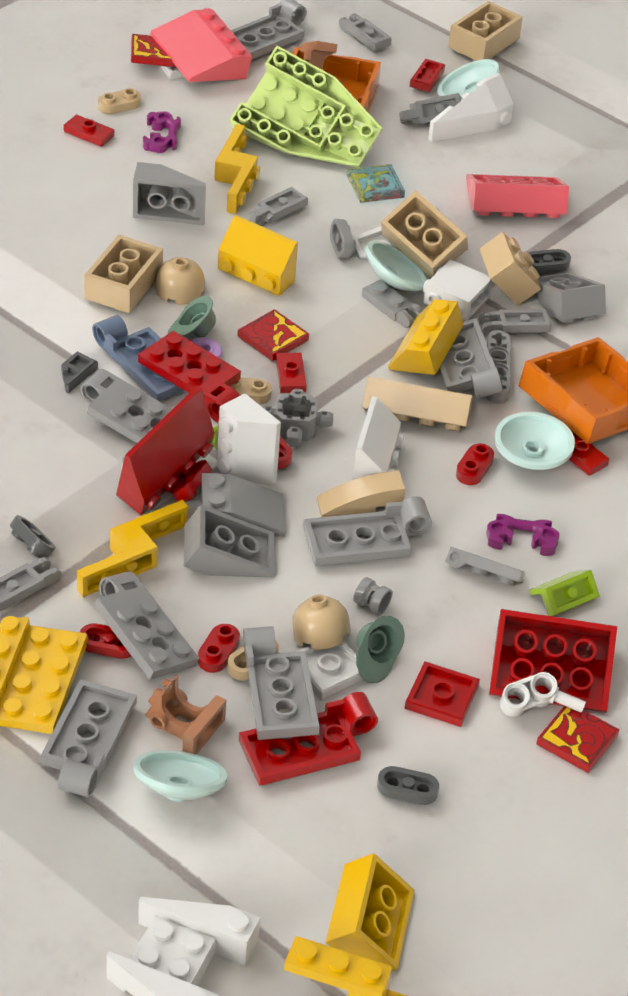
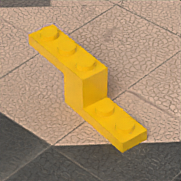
[214,124,260,214]
[77,500,189,597]
[284,936,407,996]

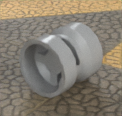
[353,577,393,615]

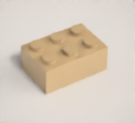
[448,1,523,61]
[381,190,468,278]
[84,234,163,313]

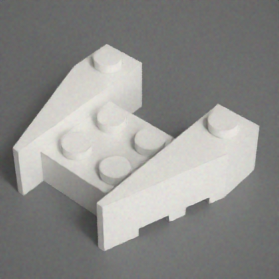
[107,897,261,996]

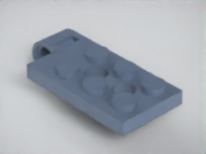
[92,315,193,401]

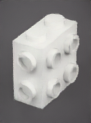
[423,259,492,321]

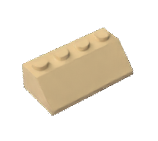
[362,376,473,432]

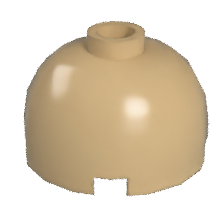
[155,257,205,305]
[292,594,351,650]

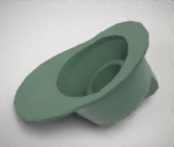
[168,296,216,339]
[356,616,405,683]

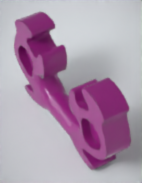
[143,111,181,153]
[486,514,560,556]

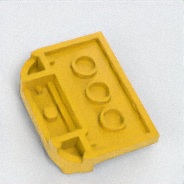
[0,616,88,734]

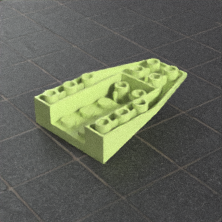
[229,46,382,168]

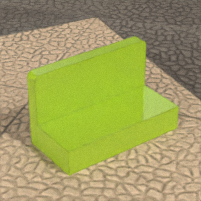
[529,570,600,616]

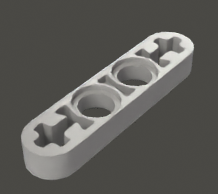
[486,330,510,404]

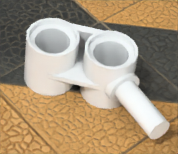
[500,672,586,717]

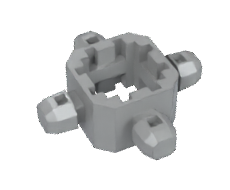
[263,389,333,446]

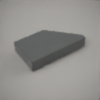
[61,351,98,393]

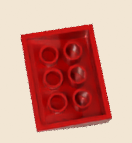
[116,385,215,515]
[489,609,618,713]

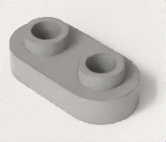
[330,219,356,258]

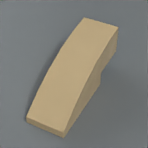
[317,470,405,517]

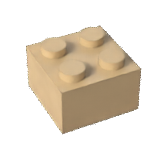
[479,232,541,306]

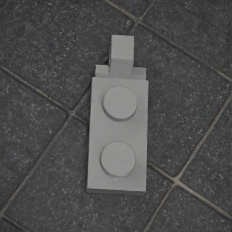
[399,93,461,124]
[249,187,309,226]
[445,547,526,586]

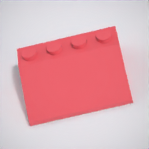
[150,8,252,82]
[466,174,569,218]

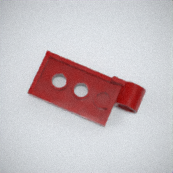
[138,331,241,423]
[239,692,378,786]

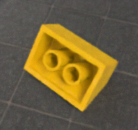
[218,215,298,296]
[388,299,464,375]
[325,853,415,971]

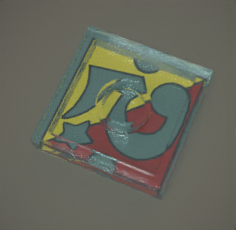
[347,164,405,203]

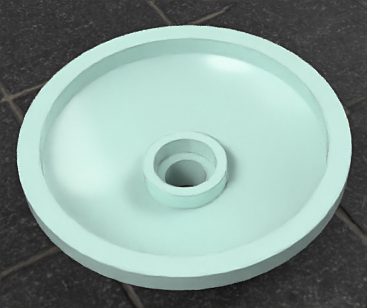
[437,59,500,100]
[365,240,429,292]
[494,412,575,470]
[133,750,227,802]

